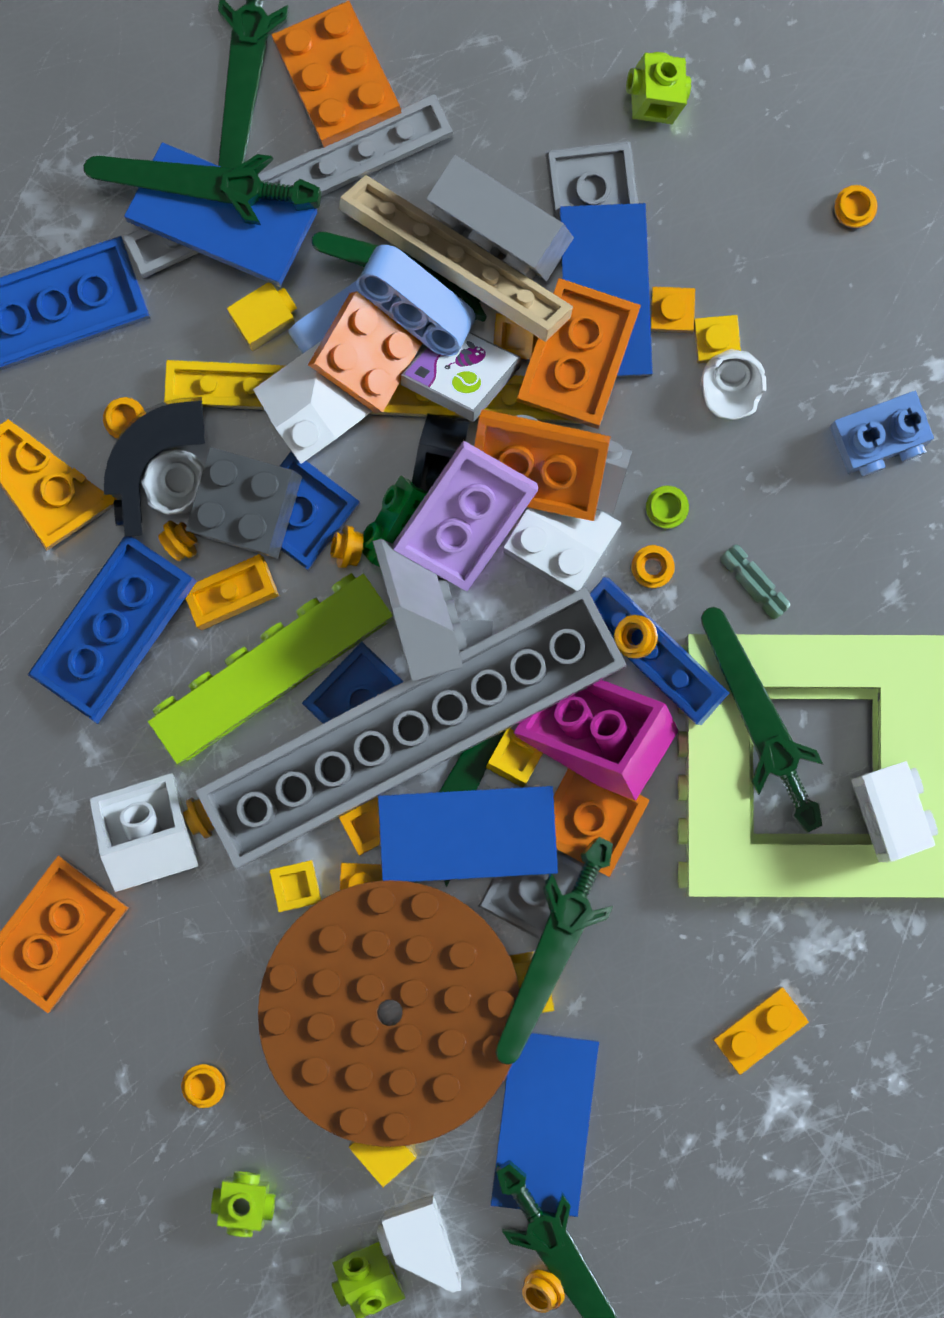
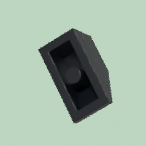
[412,413,470,492]

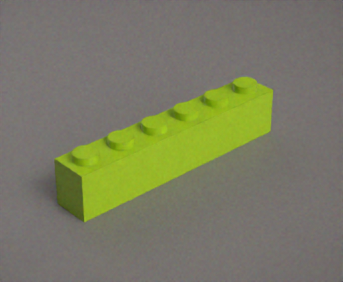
[148,573,394,766]

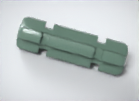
[720,544,790,619]

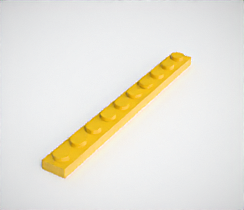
[164,360,581,424]

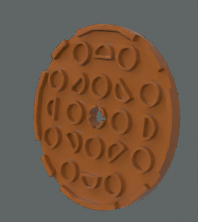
[258,880,520,1147]

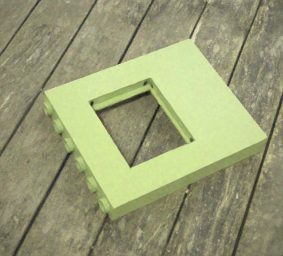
[677,634,944,898]

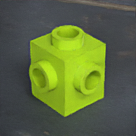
[626,52,691,125]
[211,1171,276,1237]
[331,1242,406,1318]

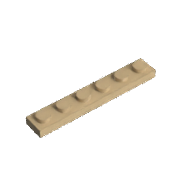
[338,175,573,342]

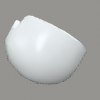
[700,349,766,421]
[141,448,204,515]

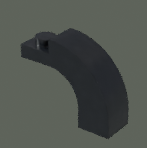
[103,397,205,537]

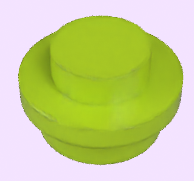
[646,486,689,529]

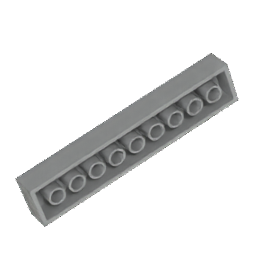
[196,587,627,869]

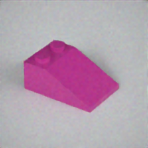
[514,680,679,801]

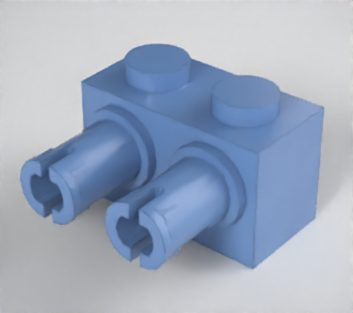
[830,390,934,477]

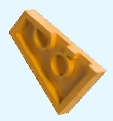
[0,419,117,551]

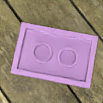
[393,440,538,592]

